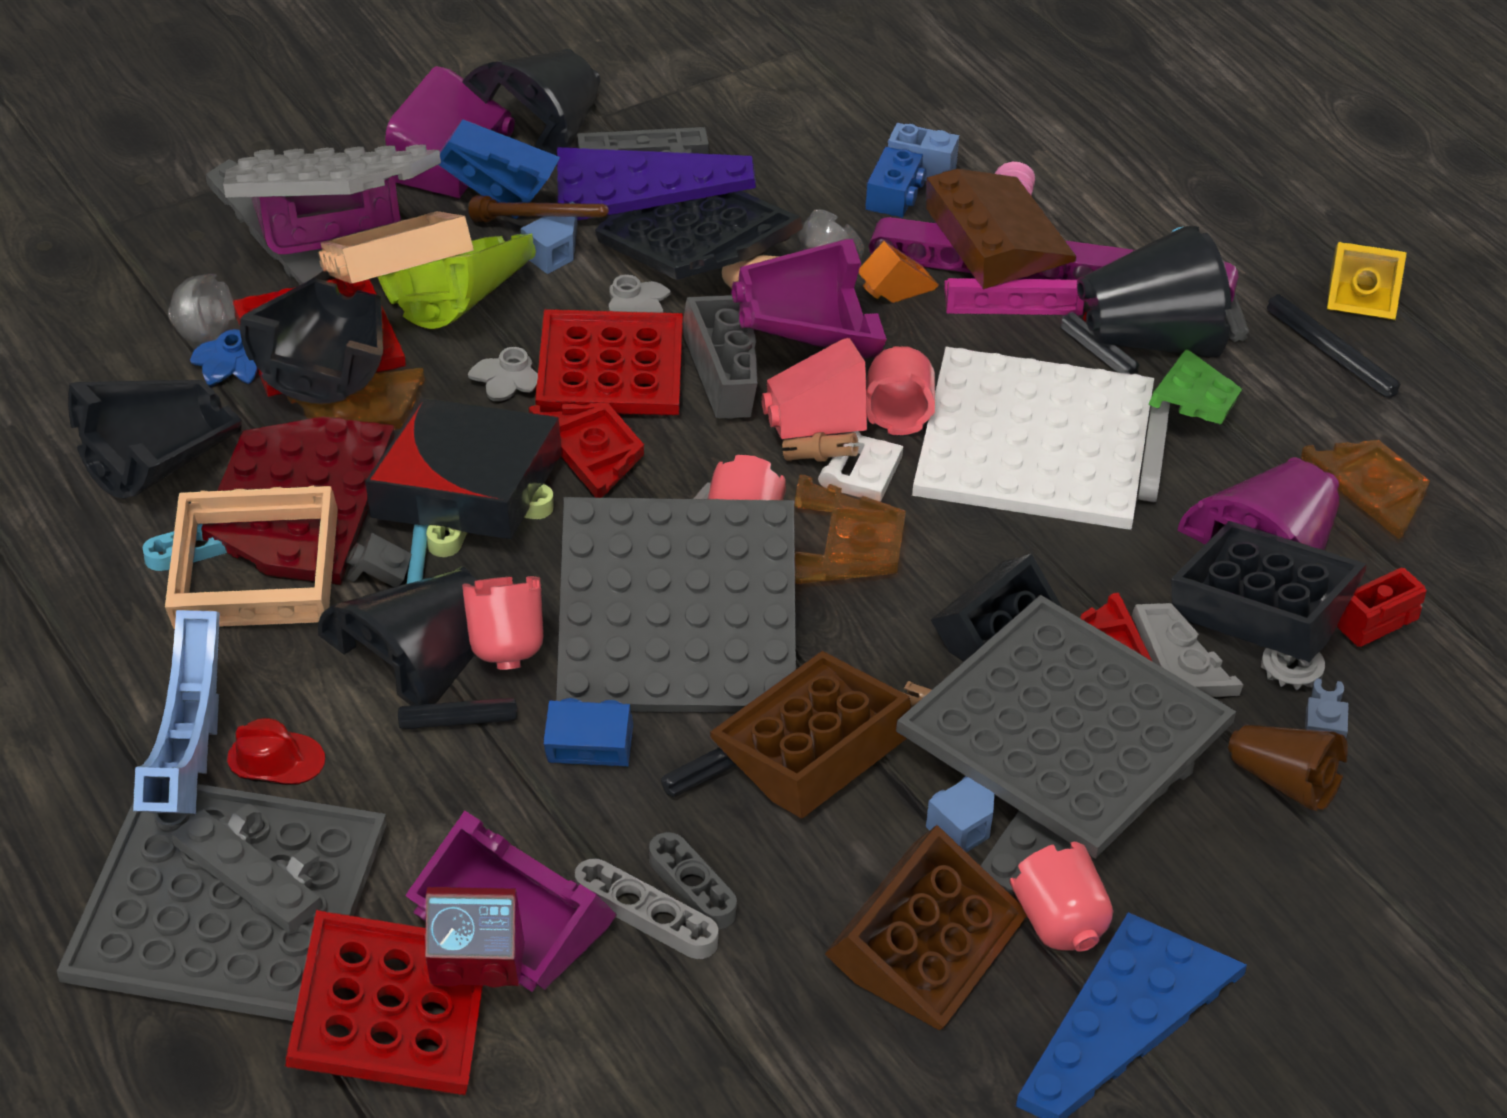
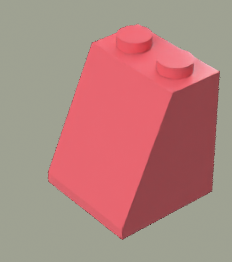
[762,338,867,439]

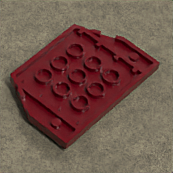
[201,416,395,585]

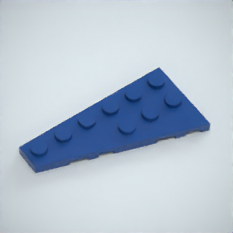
[1016,912,1247,1118]

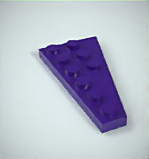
[557,147,756,221]

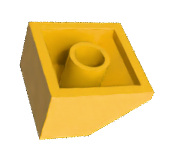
[1327,242,1407,320]

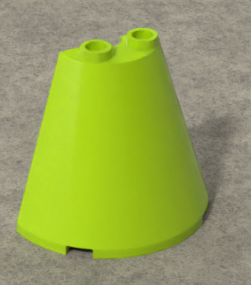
[378,233,536,329]

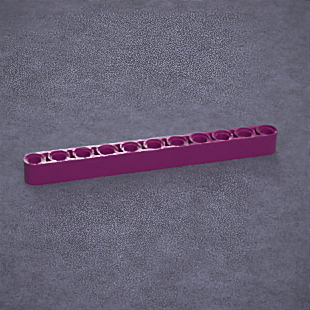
[869,217,1239,302]

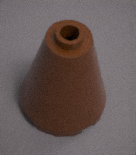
[1228,725,1348,811]

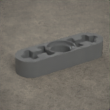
[649,832,737,929]

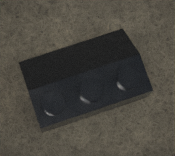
[931,554,1063,662]

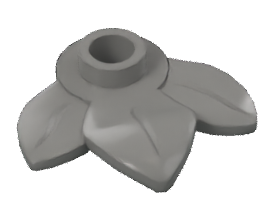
[608,275,671,313]
[468,347,538,401]

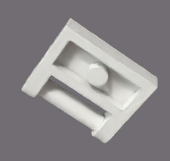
[818,431,903,503]

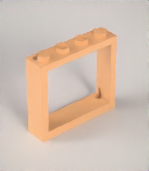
[318,211,474,283]
[165,485,338,629]

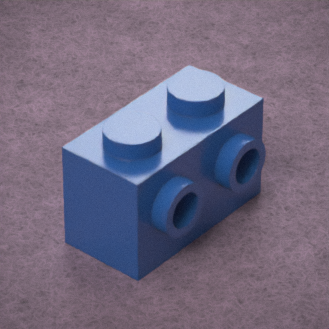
[865,147,926,218]
[543,698,633,766]

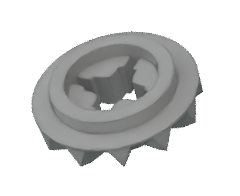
[1261,648,1325,690]

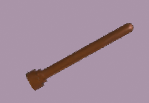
[469,196,609,222]

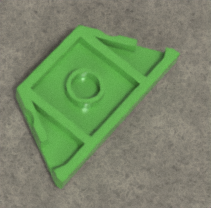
[1148,350,1242,424]

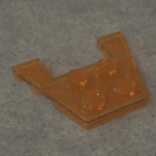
[795,475,906,584]

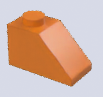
[859,241,939,303]

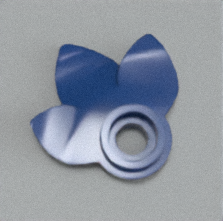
[190,329,258,387]

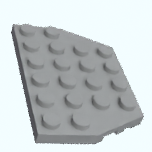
[223,145,441,198]

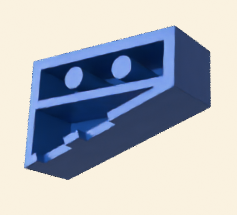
[438,119,560,219]

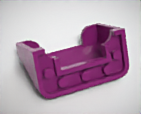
[385,66,515,198]
[251,176,400,254]
[405,811,617,992]

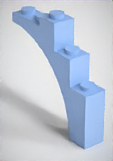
[133,610,220,814]

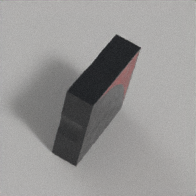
[365,398,562,539]

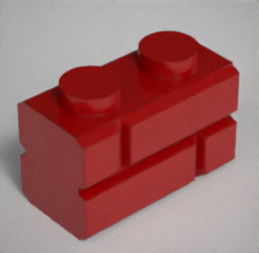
[1337,567,1427,647]

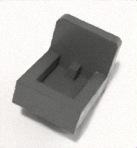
[347,533,412,587]

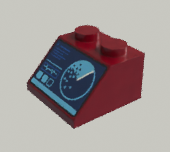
[425,887,525,987]

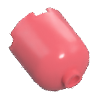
[866,346,935,435]
[707,455,786,500]
[462,576,543,670]
[1009,842,1113,952]

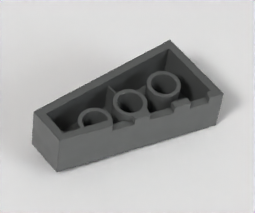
[682,295,757,419]

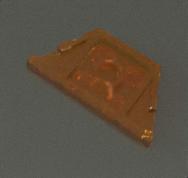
[288,367,425,430]
[1301,440,1430,539]

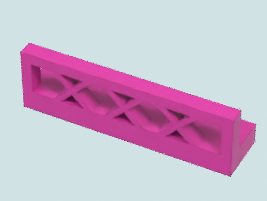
[944,278,1084,315]

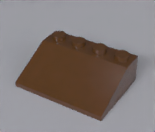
[926,169,1076,289]
[710,651,911,819]
[825,825,1027,1030]

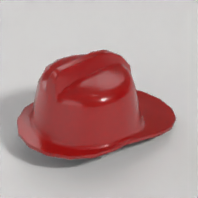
[227,718,325,784]

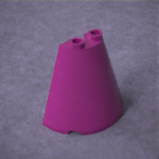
[732,239,886,359]
[1177,457,1339,551]

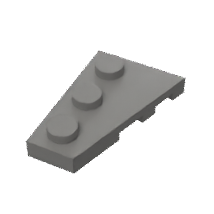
[1132,603,1243,697]

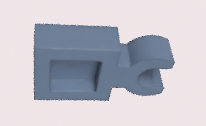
[1305,678,1348,738]

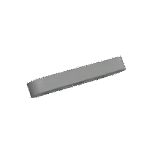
[1138,401,1170,502]
[575,859,718,959]

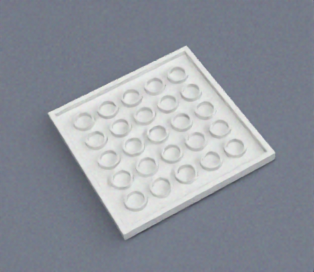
[912,347,1154,530]

